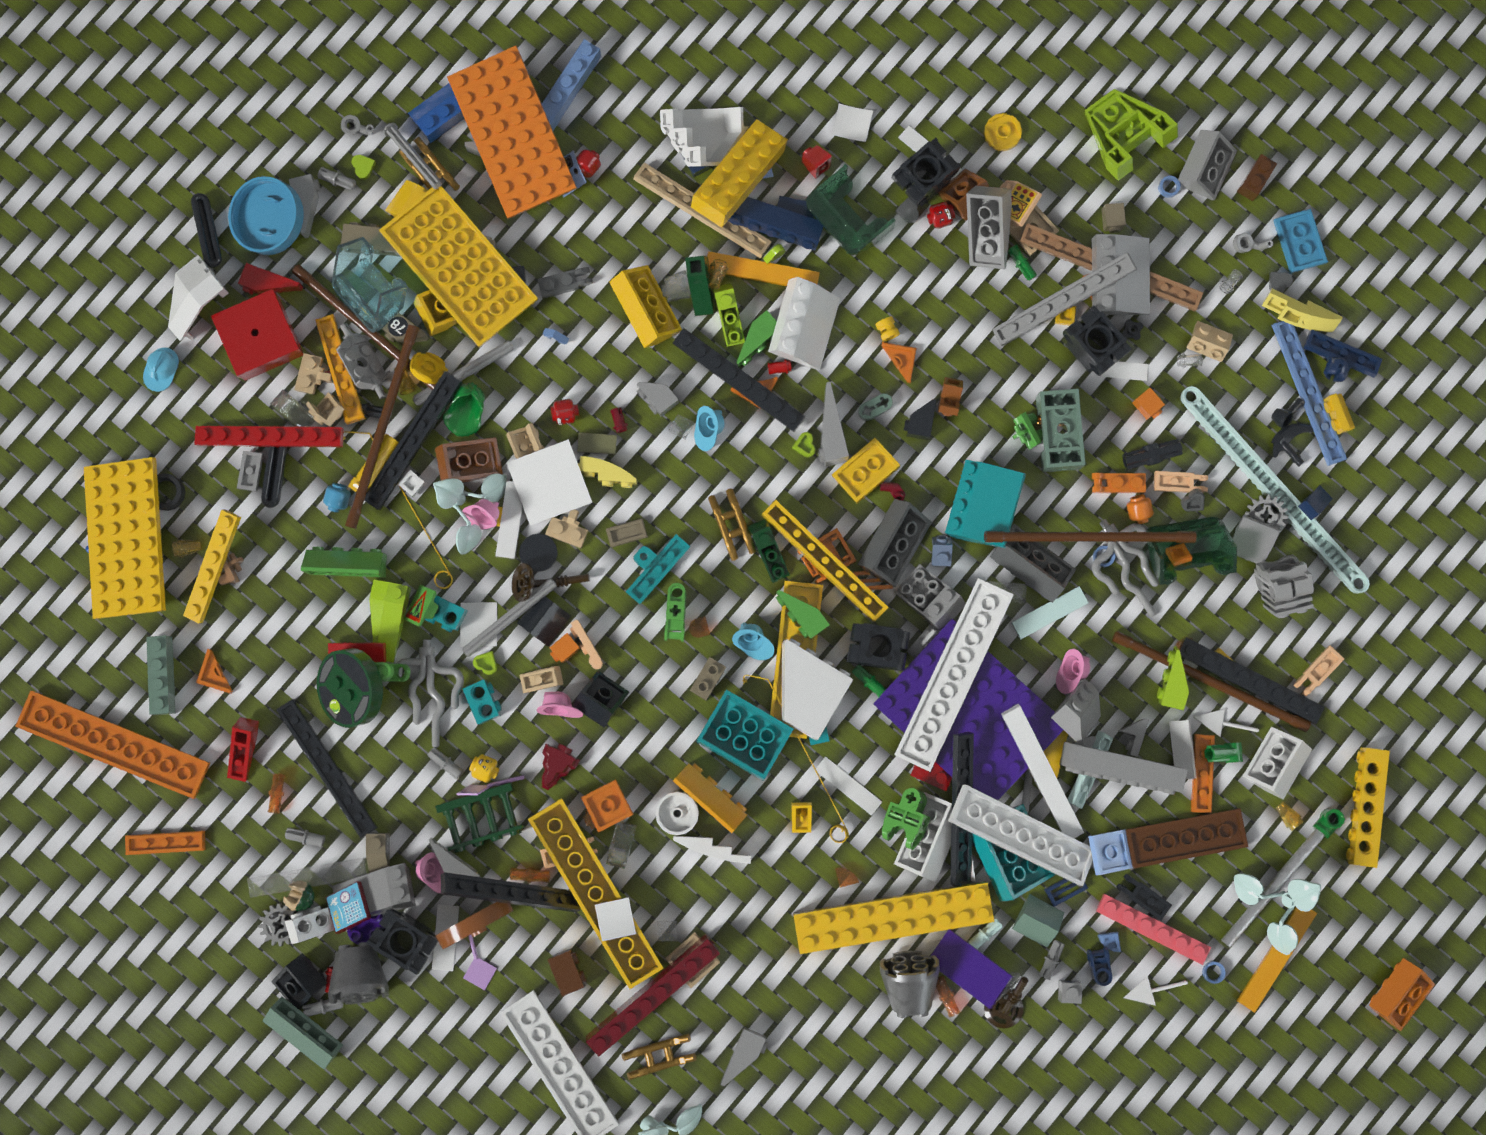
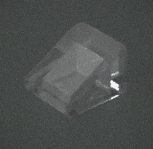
[669,415,695,440]

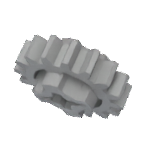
[1245,494,1288,531]
[258,903,302,946]

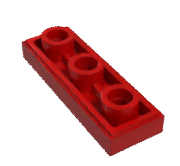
[328,642,386,662]

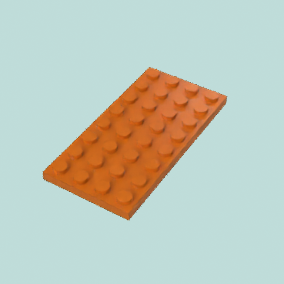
[447,46,577,219]

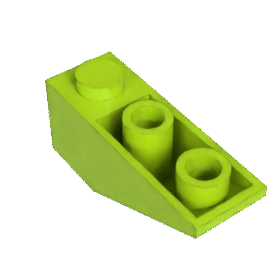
[713,283,745,347]
[1157,646,1189,711]

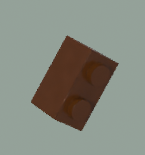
[1237,154,1278,201]
[548,949,587,997]

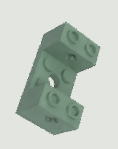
[1036,389,1085,472]

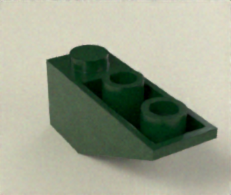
[685,255,714,316]
[748,519,790,583]

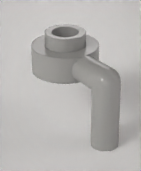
[341,115,374,135]
[1233,233,1273,253]

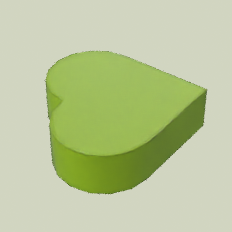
[351,155,376,180]
[764,244,786,264]
[792,432,816,457]
[473,651,497,675]

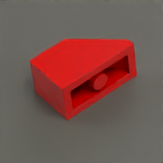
[802,145,832,179]

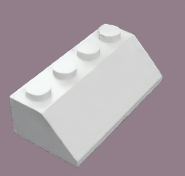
[894,792,952,882]

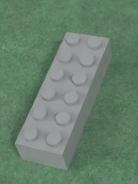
[1059,742,1188,795]

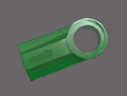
[1204,742,1243,763]

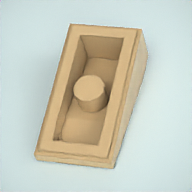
[520,666,563,693]

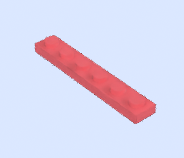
[1096,894,1211,965]

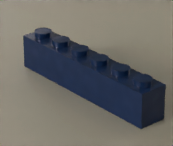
[728,197,825,251]

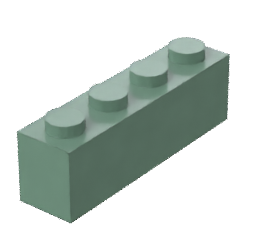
[146,635,176,715]
[263,996,343,1070]

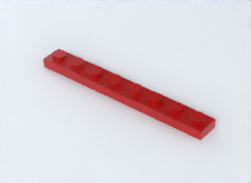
[194,426,344,447]

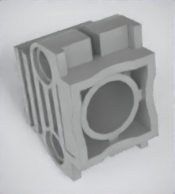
[1254,554,1314,618]

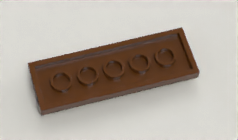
[1125,808,1249,869]

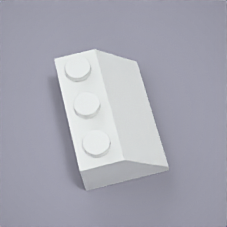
[1242,727,1312,799]

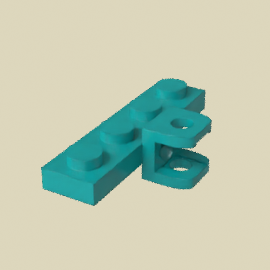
[626,534,691,604]

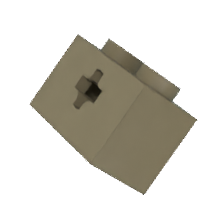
[690,657,726,701]

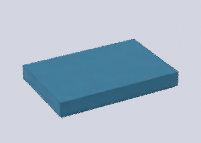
[1273,209,1328,274]

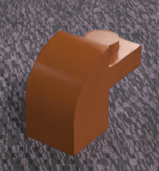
[937,377,963,416]

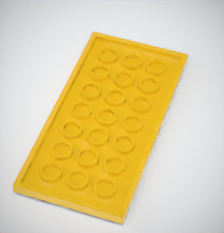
[379,186,538,348]
[84,457,166,619]

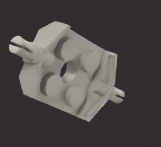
[336,323,390,399]

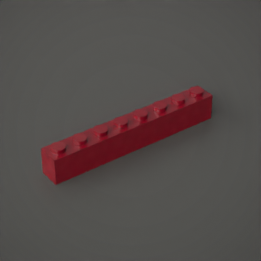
[586,934,720,1057]

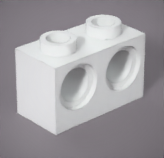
[285,906,334,944]

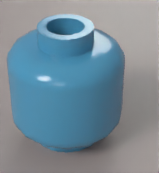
[323,483,351,512]

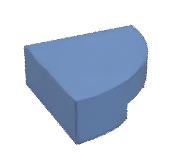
[543,328,569,345]
[1098,932,1121,952]

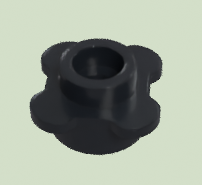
[1122,319,1144,340]

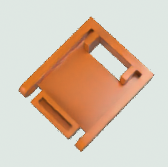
[797,528,857,584]

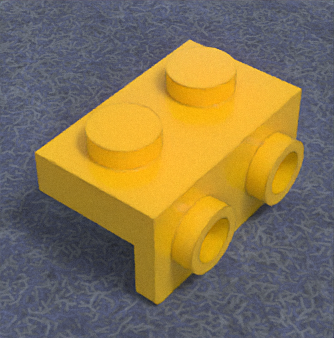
[1324,393,1355,435]

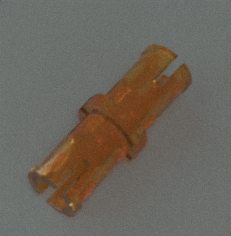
[267,773,285,814]
[510,867,550,883]
[936,975,960,1017]

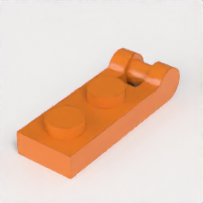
[1092,473,1146,493]

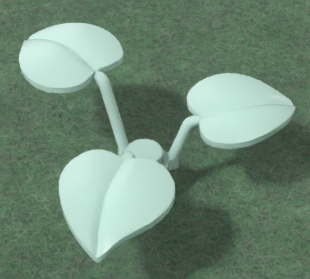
[433,473,507,555]
[1234,873,1321,955]
[638,1103,702,1135]

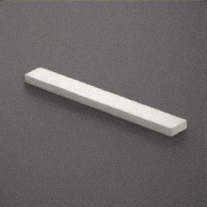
[1001,704,1084,838]

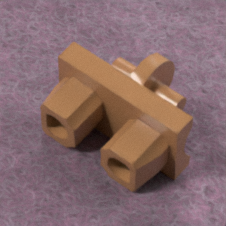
[218,553,244,585]

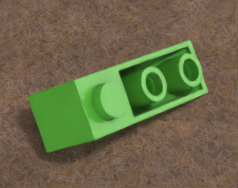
[737,310,777,368]
[776,590,829,640]

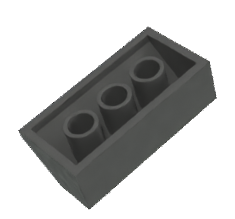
[857,499,932,587]
[990,524,1076,603]

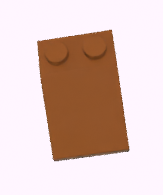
[435,437,503,483]

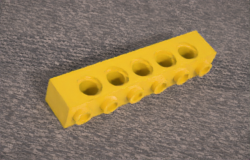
[1346,748,1390,868]

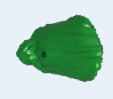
[443,382,485,437]

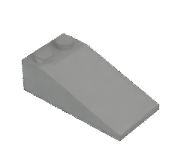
[966,186,1012,269]
[818,382,849,467]
[333,863,416,917]

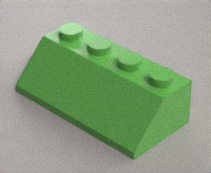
[301,547,387,578]

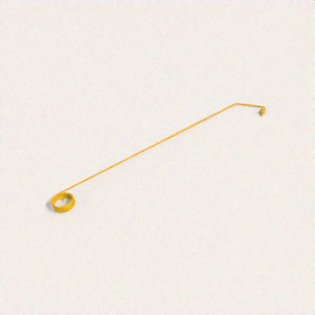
[343,431,453,589]
[742,674,849,843]

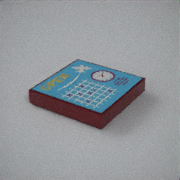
[325,881,371,934]

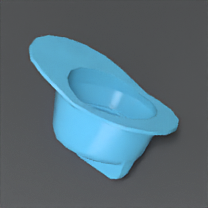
[143,348,179,392]
[694,406,725,451]
[732,622,775,660]

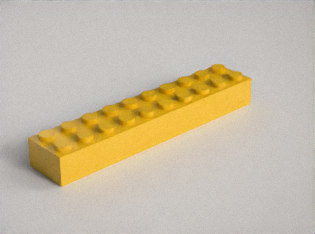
[528,798,663,989]
[793,881,994,954]

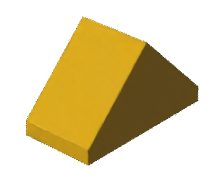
[791,802,812,833]

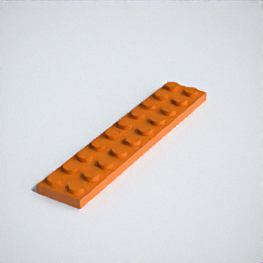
[15,691,210,799]

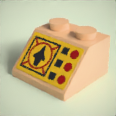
[1000,180,1042,227]

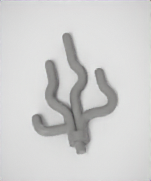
[1092,519,1159,617]
[397,640,464,748]

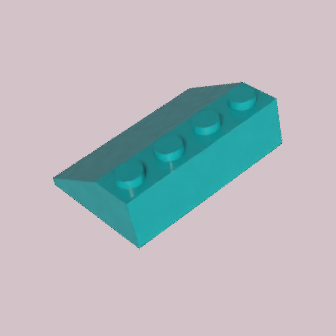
[945,460,1026,548]
[696,689,793,781]
[972,804,1056,902]

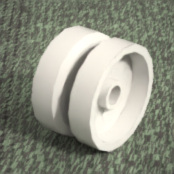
[655,792,699,835]

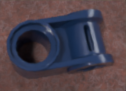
[1087,946,1112,986]

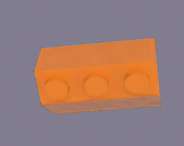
[1369,958,1435,1031]

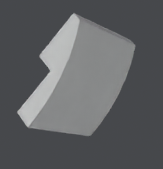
[1226,515,1280,563]

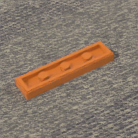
[1191,734,1215,813]
[125,831,205,855]

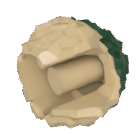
[283,880,315,911]

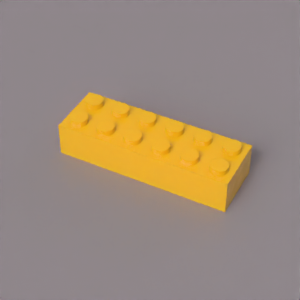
[691,119,788,228]

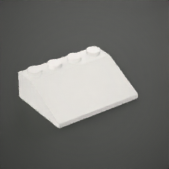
[768,277,840,370]

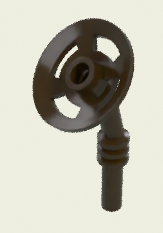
[512,563,590,602]
[984,977,1029,1028]

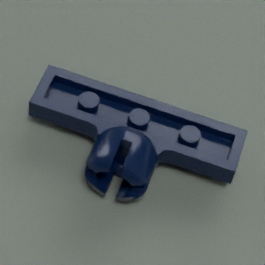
[1303,330,1382,382]

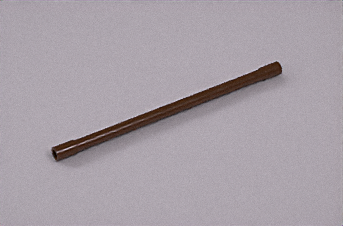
[292,264,452,403]
[345,325,419,529]
[984,531,1196,543]
[1112,630,1311,732]

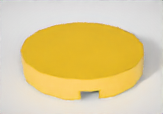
[984,113,1022,151]
[409,352,448,384]

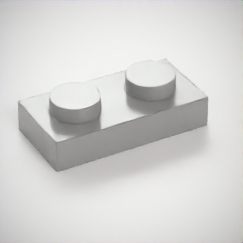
[237,451,264,492]

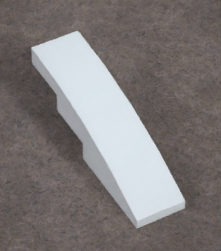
[673,836,751,864]

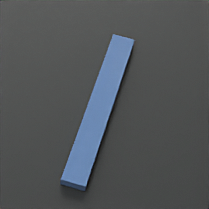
[1271,321,1347,466]

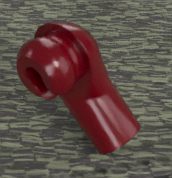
[880,482,905,501]

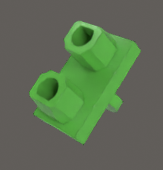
[1012,412,1043,450]

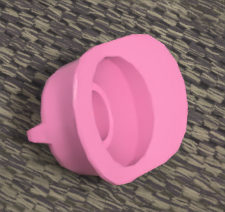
[462,499,500,530]
[1056,649,1090,694]
[536,691,583,718]
[415,852,444,893]

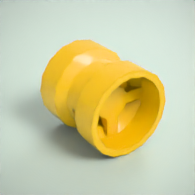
[875,316,900,342]

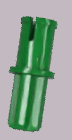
[1008,244,1037,281]
[852,664,887,697]

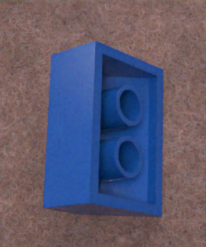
[408,83,465,143]

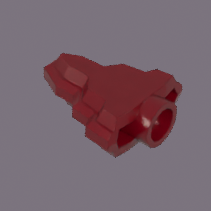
[542,743,581,790]

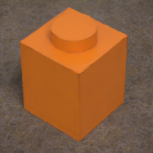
[1132,388,1165,420]
[549,633,581,663]

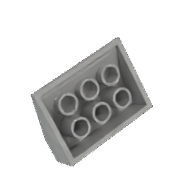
[1092,234,1150,315]

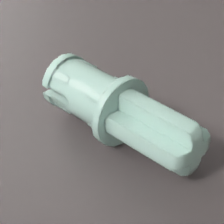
[967,919,1003,949]

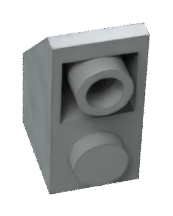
[637,382,679,417]

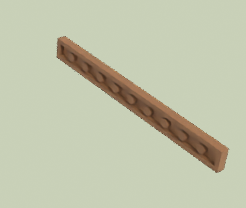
[1019,223,1203,311]

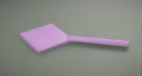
[456,775,524,795]
[463,935,497,990]

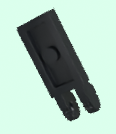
[1116,874,1172,921]

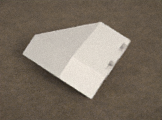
[660,107,749,167]
[168,255,228,341]

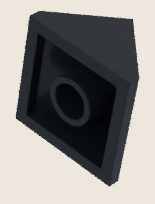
[517,596,571,646]

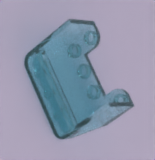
[332,237,408,333]

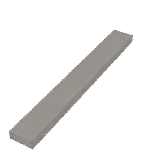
[992,252,1138,346]

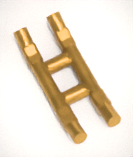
[399,136,460,191]
[708,488,756,561]
[621,1034,696,1080]

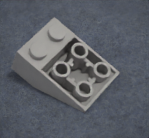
[894,564,966,632]

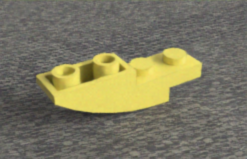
[1262,288,1343,332]
[578,456,637,488]

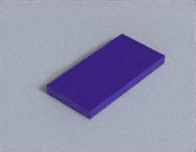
[931,929,1013,1009]

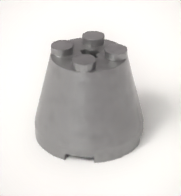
[328,942,389,1005]
[880,951,940,1018]

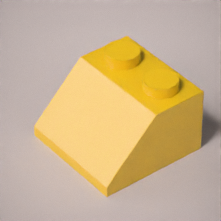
[385,180,428,217]
[413,290,457,336]

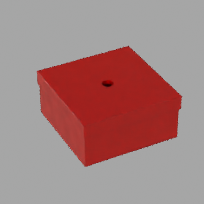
[211,289,303,381]

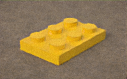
[832,438,900,504]

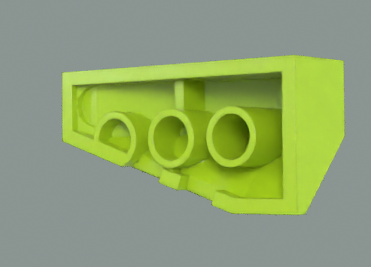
[369,580,412,663]

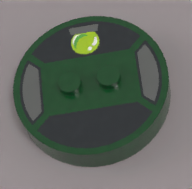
[317,648,383,728]

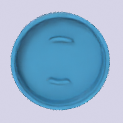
[228,176,304,255]

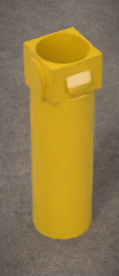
[348,434,399,492]

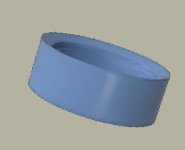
[1158,176,1181,198]
[1093,546,1115,567]
[1202,961,1226,984]

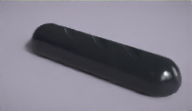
[191,193,222,268]
[261,447,288,508]

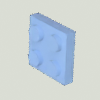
[1088,829,1133,875]

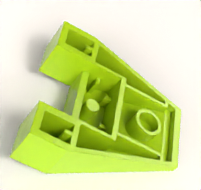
[1084,89,1178,181]

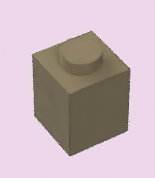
[1101,203,1126,234]

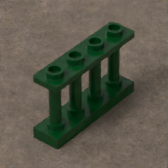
[435,783,525,853]

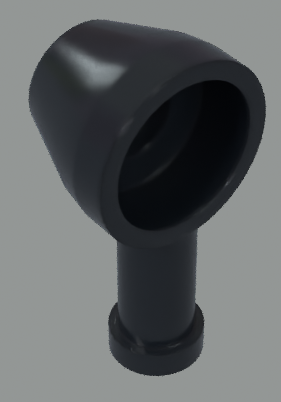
[1271,398,1305,429]

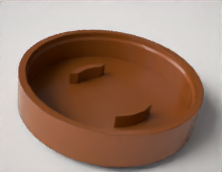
[435,902,514,949]

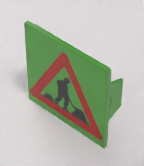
[404,585,439,627]

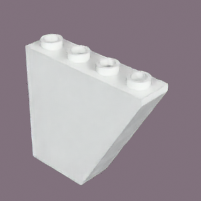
[782,638,853,740]

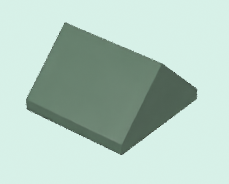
[1012,894,1065,947]

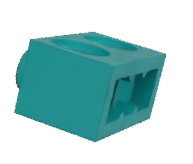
[425,595,468,632]
[463,680,502,725]

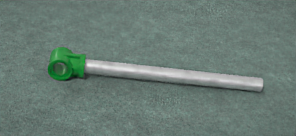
[1221,808,1345,947]

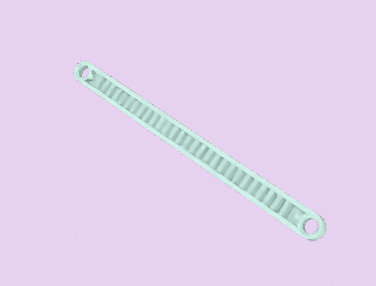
[1180,386,1370,594]

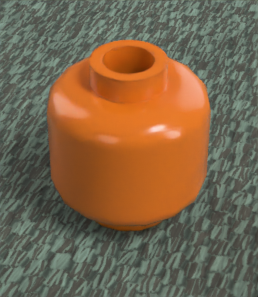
[1126,495,1154,524]

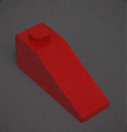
[238,263,303,295]
[227,717,259,782]

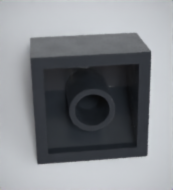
[573,671,629,728]
[271,953,328,1009]

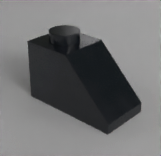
[904,399,936,440]

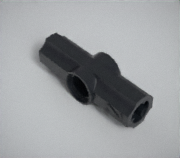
[1122,439,1183,470]

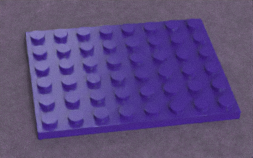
[873,619,1063,800]

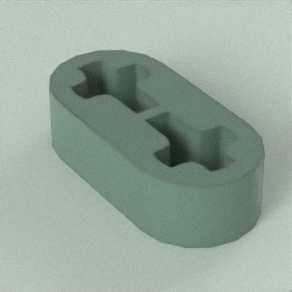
[858,394,893,421]

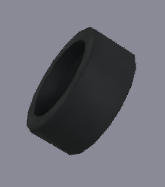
[157,473,186,511]

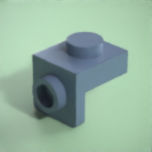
[931,535,953,566]

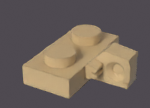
[294,353,333,395]
[545,509,588,549]

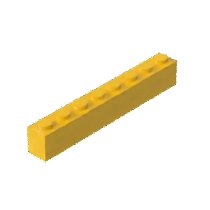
[762,500,888,622]

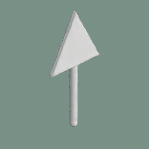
[1194,709,1259,737]
[1123,976,1188,1006]

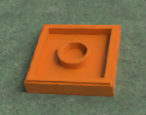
[581,780,634,833]

